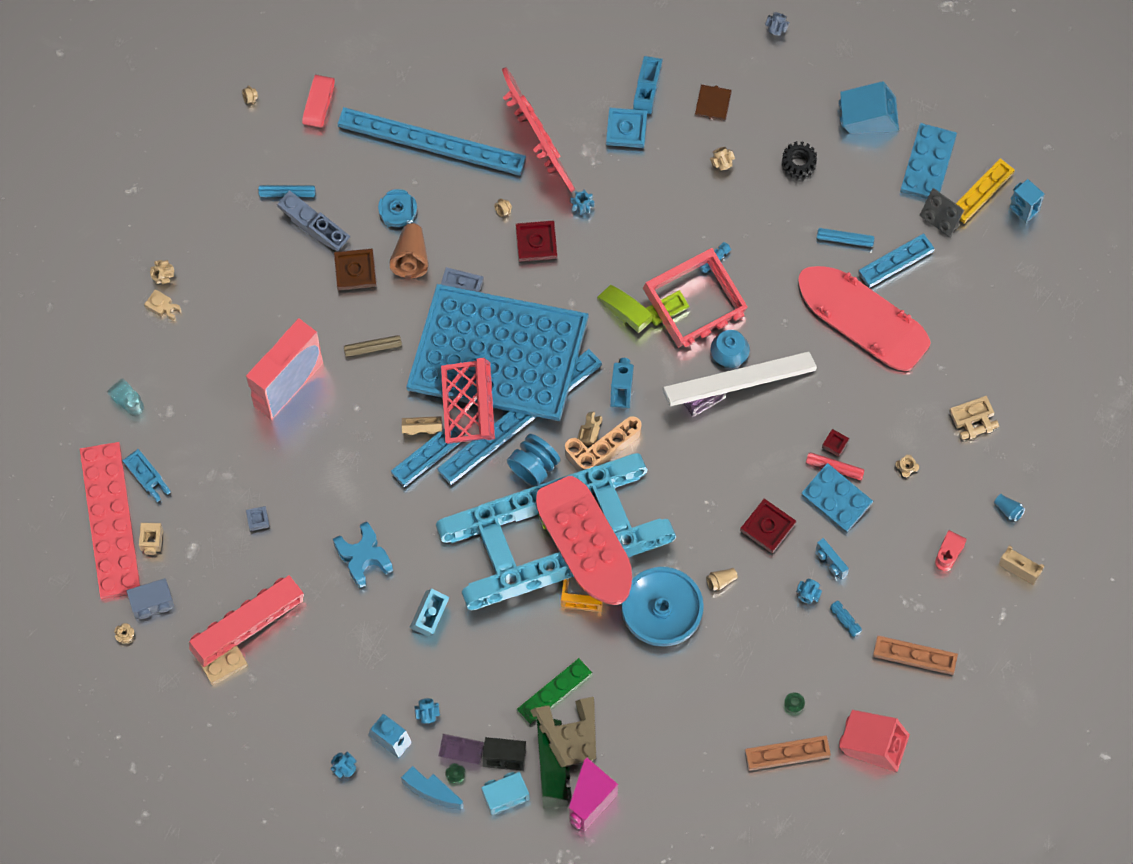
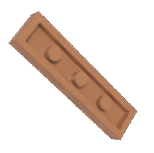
[873,636,958,675]
[745,735,831,771]

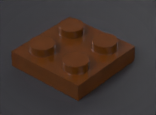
[334,248,377,291]

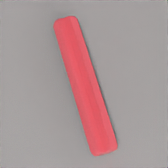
[806,452,864,480]

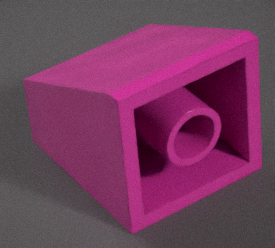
[569,758,618,832]

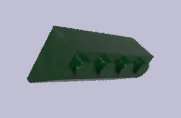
[537,718,572,808]

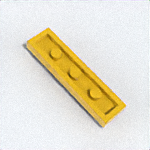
[956,158,1015,224]

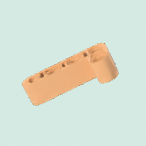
[565,416,642,472]

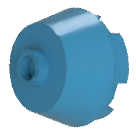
[710,330,750,368]

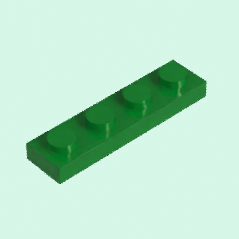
[516,658,592,726]

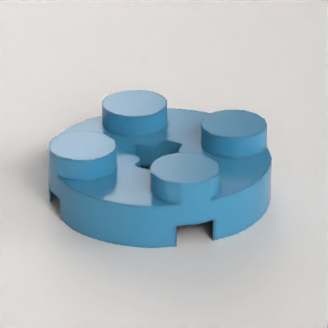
[378,189,417,227]

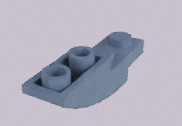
[277,190,351,251]

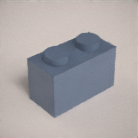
[126,578,175,619]

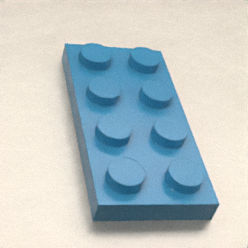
[900,123,957,199]

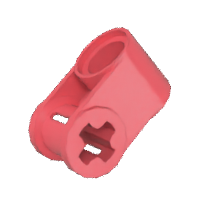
[935,530,967,571]

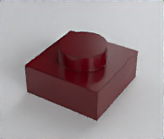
[822,429,850,457]

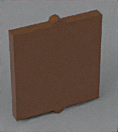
[695,84,732,120]

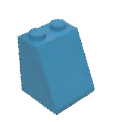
[839,81,899,133]

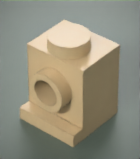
[139,523,163,555]

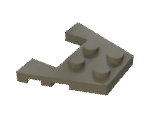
[531,697,596,768]

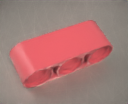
[302,75,335,128]

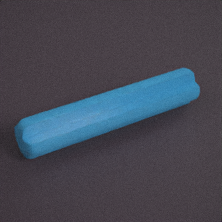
[258,185,316,197]
[817,228,875,247]

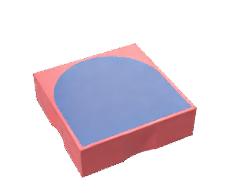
[246,318,323,420]

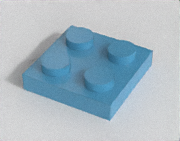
[606,108,647,148]

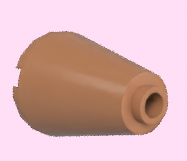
[390,223,428,278]

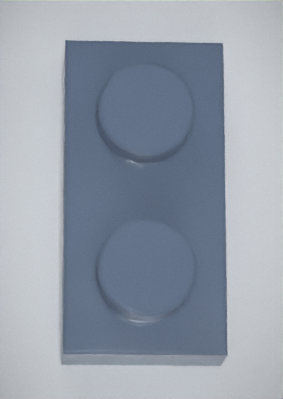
[441,267,484,292]

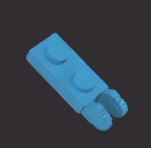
[122,449,171,502]

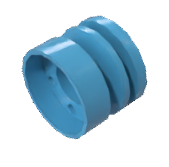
[507,434,560,486]

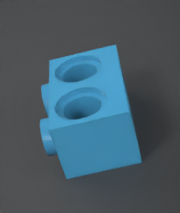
[1010,179,1045,223]

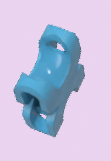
[333,521,393,588]

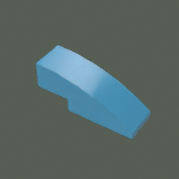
[633,56,663,114]
[401,766,464,810]

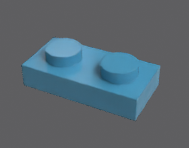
[816,538,849,579]

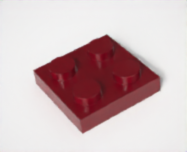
[516,221,558,262]
[740,498,797,554]

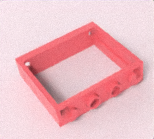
[643,248,748,348]

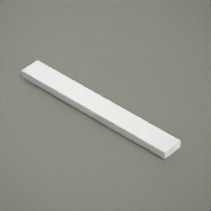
[663,352,817,406]

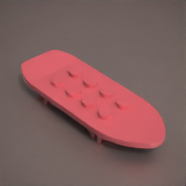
[502,67,576,192]
[798,266,931,371]
[536,476,632,605]

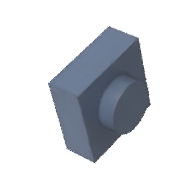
[246,506,270,531]

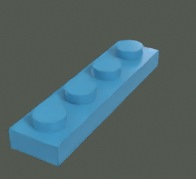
[858,233,935,288]
[391,422,461,487]

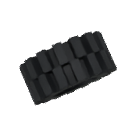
[782,141,817,179]

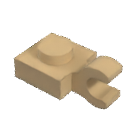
[577,411,602,446]

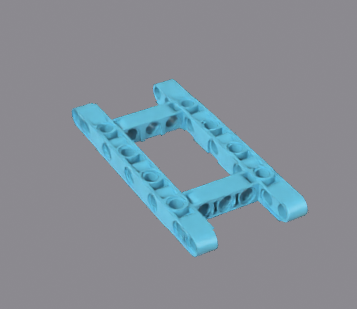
[436,453,676,610]

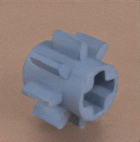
[765,12,789,35]

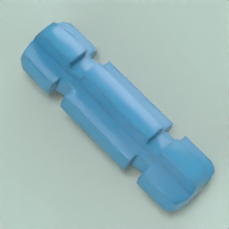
[699,242,731,273]
[830,601,862,637]

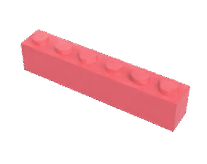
[189,575,304,667]

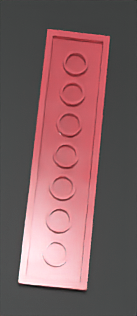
[80,442,140,599]

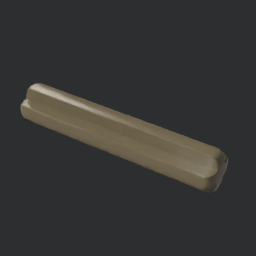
[344,335,402,357]

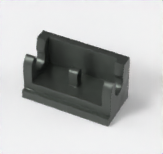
[482,737,526,771]

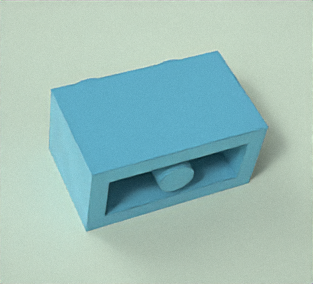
[409,588,449,636]
[481,772,530,815]

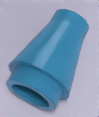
[994,494,1025,521]

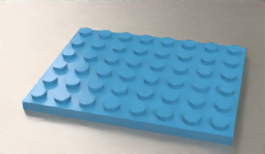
[406,284,589,421]

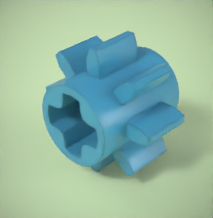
[571,190,595,215]
[796,579,822,604]
[414,698,440,723]
[330,752,357,778]

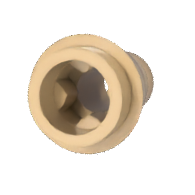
[706,568,738,591]

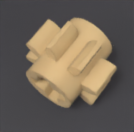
[710,147,735,170]
[150,260,174,284]

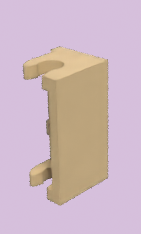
[999,545,1045,585]

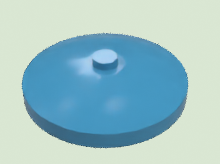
[622,567,703,646]

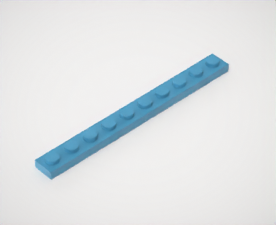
[338,107,526,176]
[437,349,602,485]

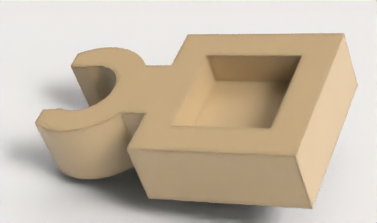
[144,289,181,321]

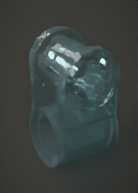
[107,378,144,416]

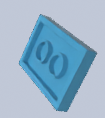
[802,463,873,532]

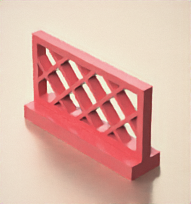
[441,358,495,444]

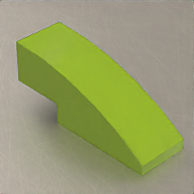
[597,285,653,333]

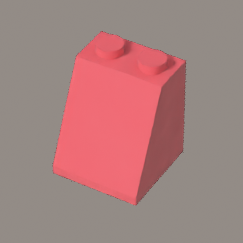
[839,710,910,772]

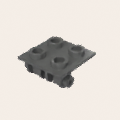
[920,188,964,237]

